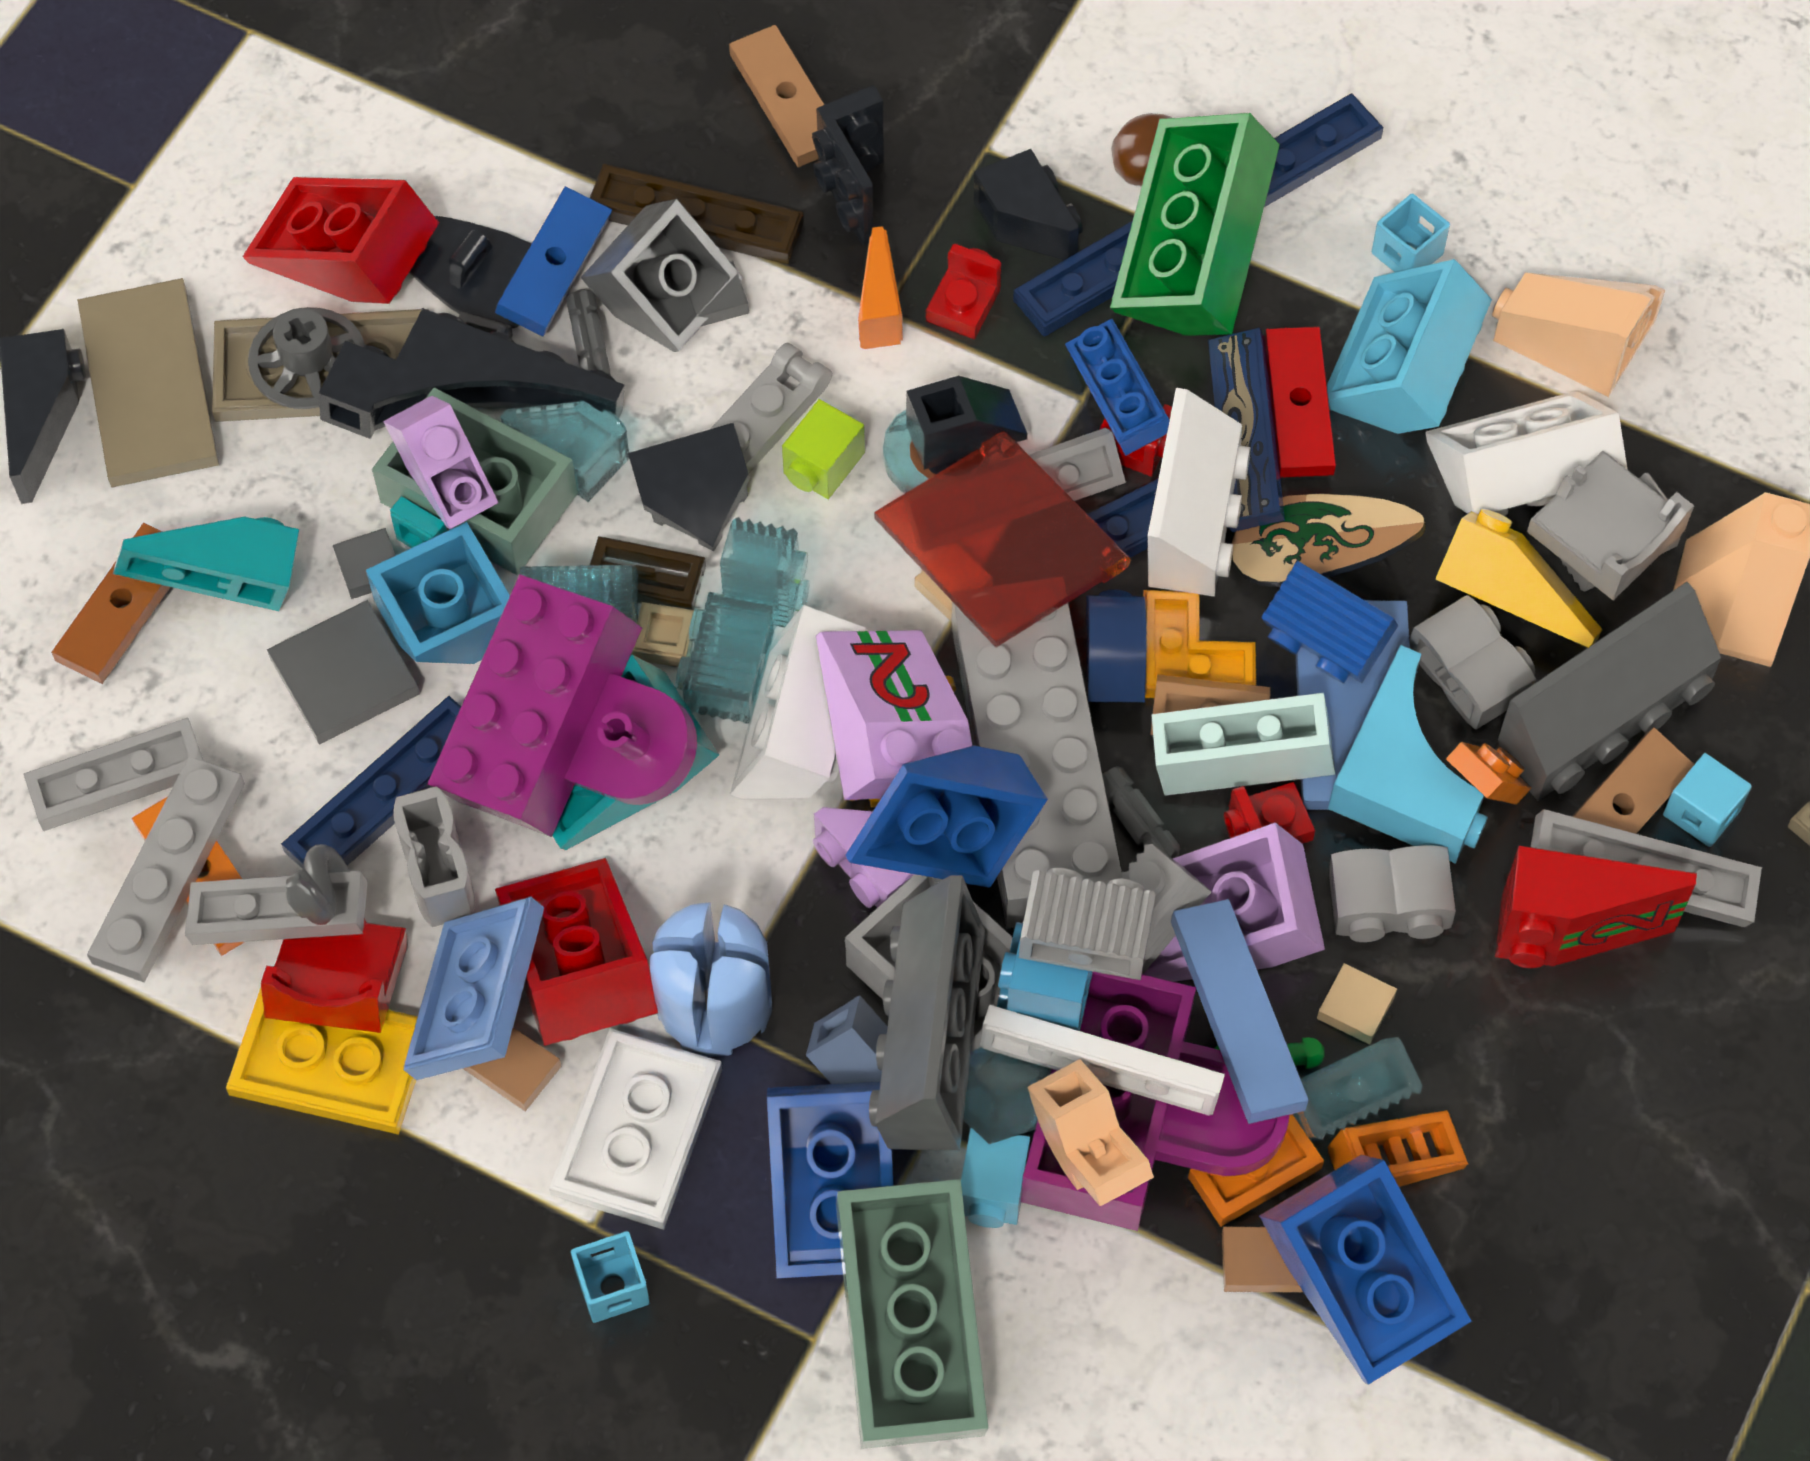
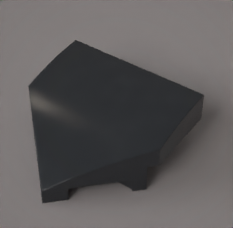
[628,423,750,551]

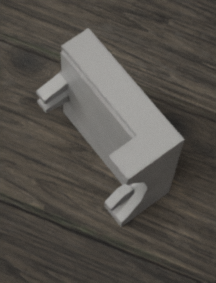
[1527,451,1694,600]

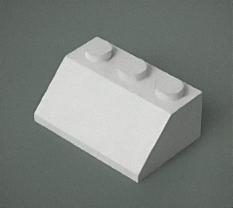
[1148,388,1251,596]
[1426,391,1628,516]
[730,605,867,799]

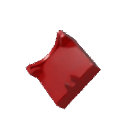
[261,917,408,1033]

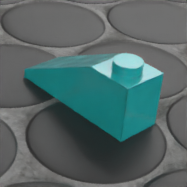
[113,516,299,612]

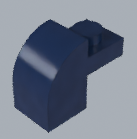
[1086,590,1146,702]

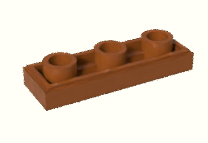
[51,522,170,684]

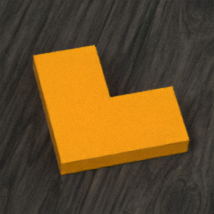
[1143,590,1256,698]

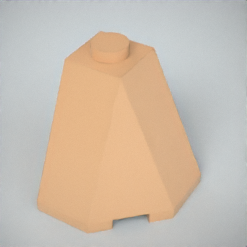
[1492,272,1665,397]
[1673,492,1810,667]

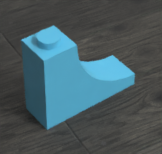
[1328,645,1488,864]

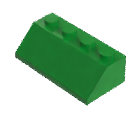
[1110,113,1280,336]

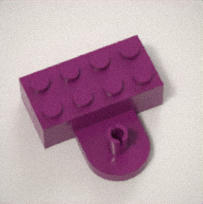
[428,574,697,837]
[1021,972,1289,1231]

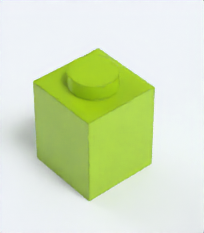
[782,399,865,500]

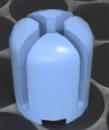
[650,902,772,1057]

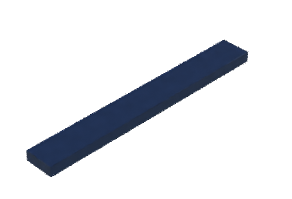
[1013,93,1384,337]

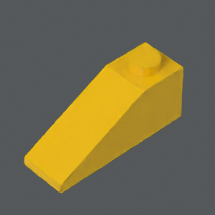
[1436,509,1602,648]

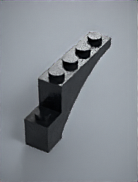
[318,308,625,439]

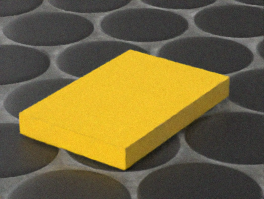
[226,988,418,1134]

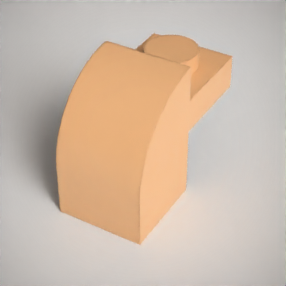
[1027,1059,1154,1206]

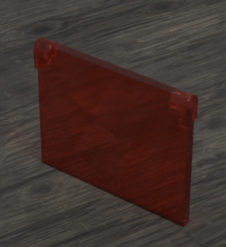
[874,431,1131,648]

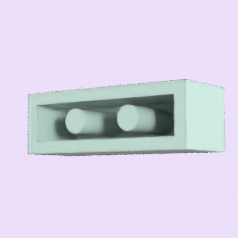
[1152,693,1335,796]

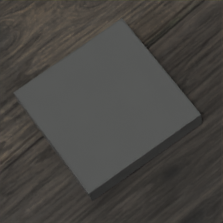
[267,600,420,745]

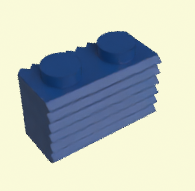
[1262,561,1398,684]

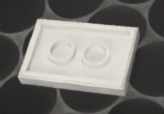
[549,1028,722,1230]

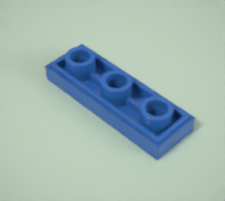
[495,186,612,337]
[1065,319,1170,456]

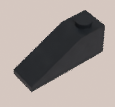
[0,329,86,504]

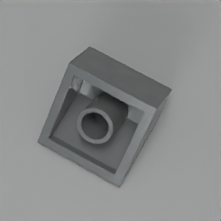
[581,199,743,352]

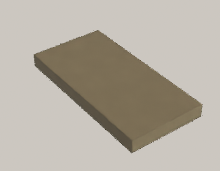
[77,278,219,488]
[212,309,429,422]

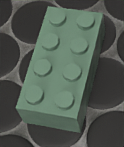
[836,1179,989,1449]

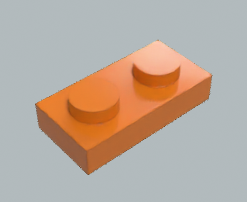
[1446,742,1531,805]
[1188,1114,1324,1227]

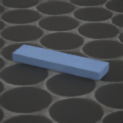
[1171,899,1309,1124]

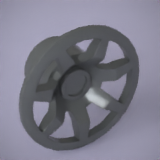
[248,307,365,409]

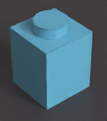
[961,1127,1030,1228]

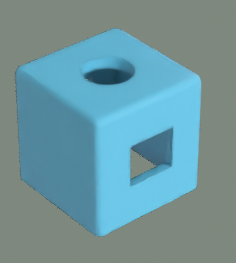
[1371,194,1450,272]
[1663,753,1752,847]
[571,1231,650,1323]

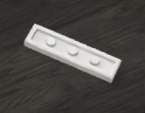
[980,1005,1225,1116]

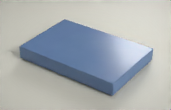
[403,897,544,1080]

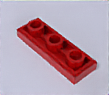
[1265,327,1336,478]

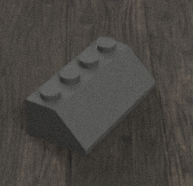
[1495,582,1721,801]
[869,875,985,1151]

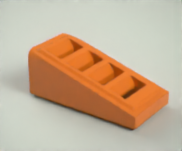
[858,226,903,349]
[1328,1110,1468,1187]

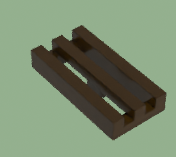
[584,536,706,610]

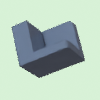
[806,995,888,1084]

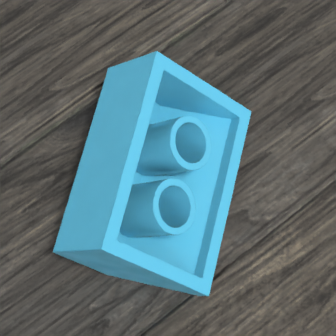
[1327,259,1492,434]

